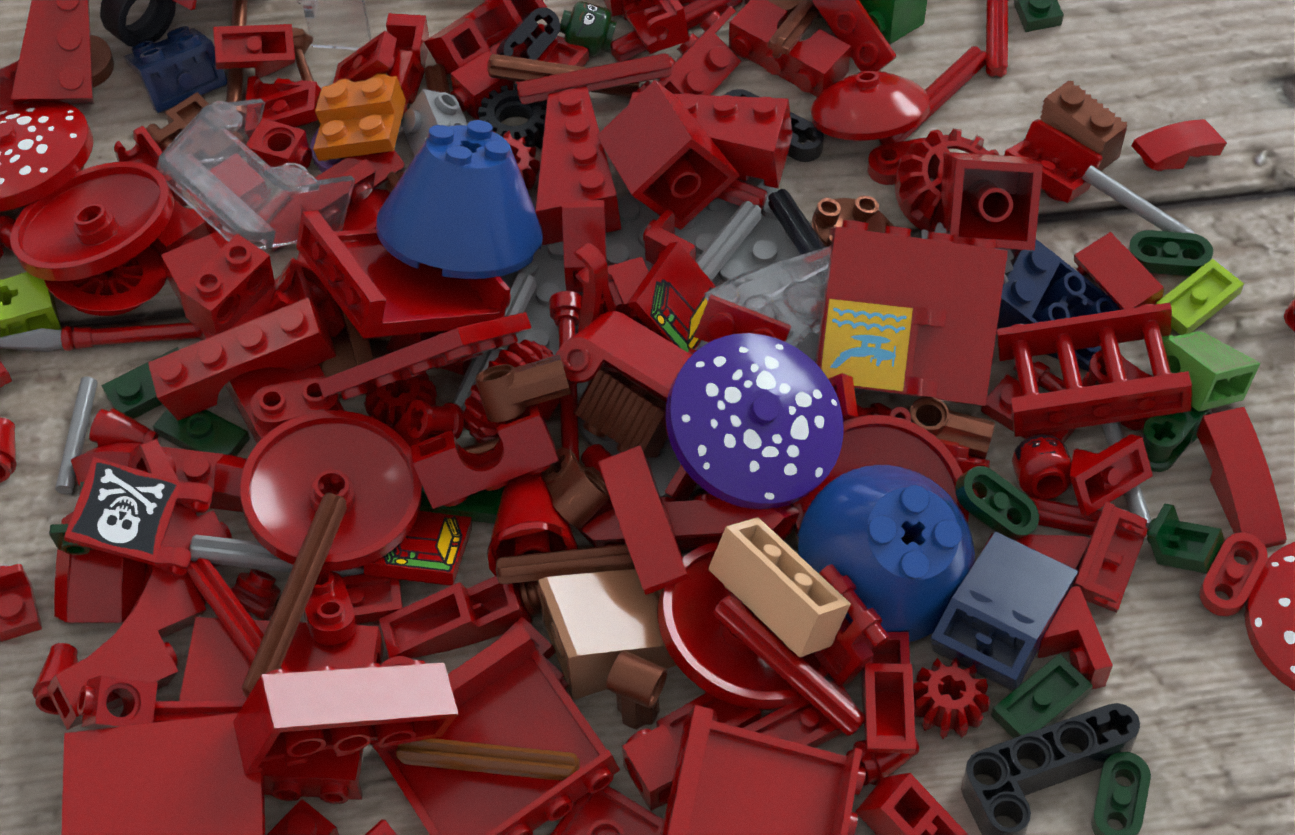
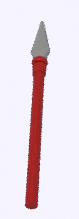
[0,322,200,352]

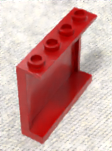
[296,210,511,338]
[815,220,1008,406]
[179,617,384,804]
[370,625,620,835]
[661,705,866,835]
[61,713,265,835]

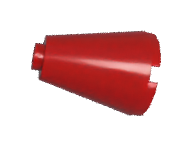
[487,472,578,576]

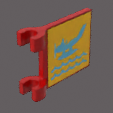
[819,297,947,397]

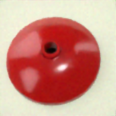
[811,71,930,141]

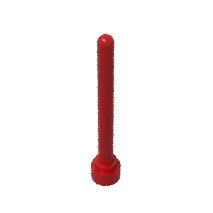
[549,291,582,462]

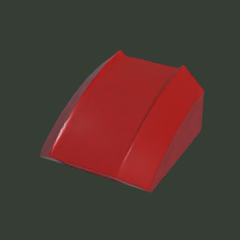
[54,512,147,623]

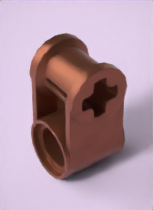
[542,447,610,529]

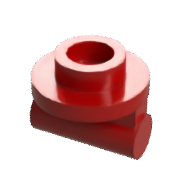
[231,569,281,621]

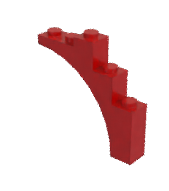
[47,439,233,730]

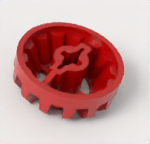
[895,128,1000,232]

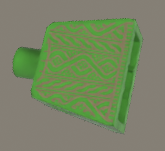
[1162,331,1261,412]

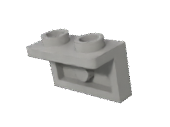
[401,89,467,157]

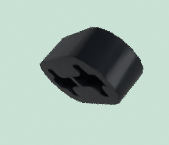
[497,7,560,60]

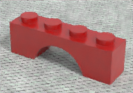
[148,297,336,420]

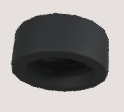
[100,0,176,47]

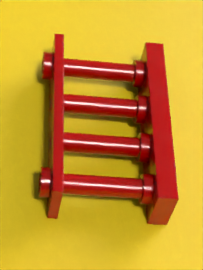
[997,302,1192,437]

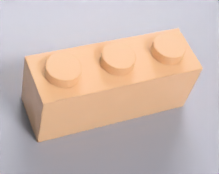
[708,517,851,657]

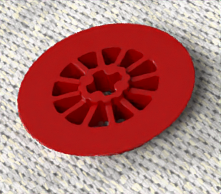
[44,246,167,316]

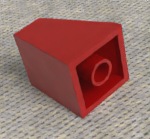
[596,80,740,230]
[941,152,1043,251]

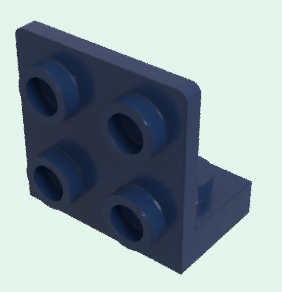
[124,26,227,113]

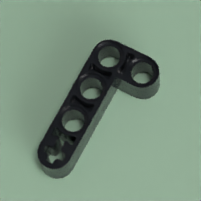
[961,703,1140,835]

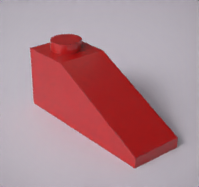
[855,773,968,835]

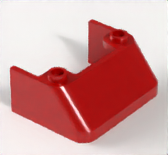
[538,311,697,501]

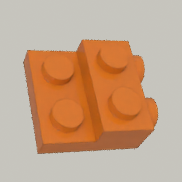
[313,74,406,161]

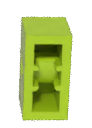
[0,272,62,337]

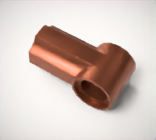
[475,355,571,422]
[909,396,995,459]
[606,650,668,730]

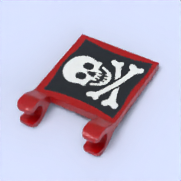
[64,457,213,577]

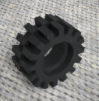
[478,84,547,150]

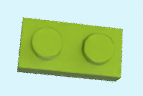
[1156,259,1244,335]

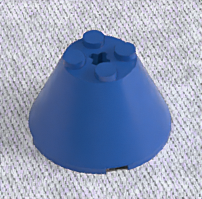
[376,120,543,279]
[798,465,975,643]

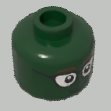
[560,1,617,57]

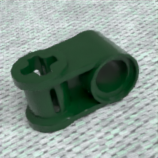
[1142,406,1212,472]

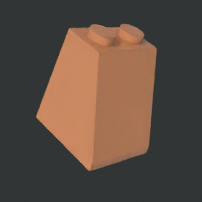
[538,569,677,700]

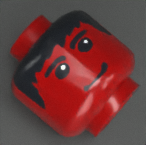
[1012,434,1072,499]

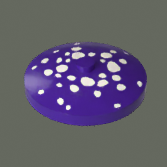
[666,333,844,509]

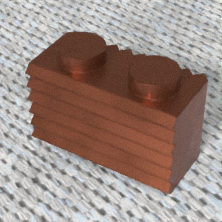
[1040,81,1127,171]
[573,367,668,458]

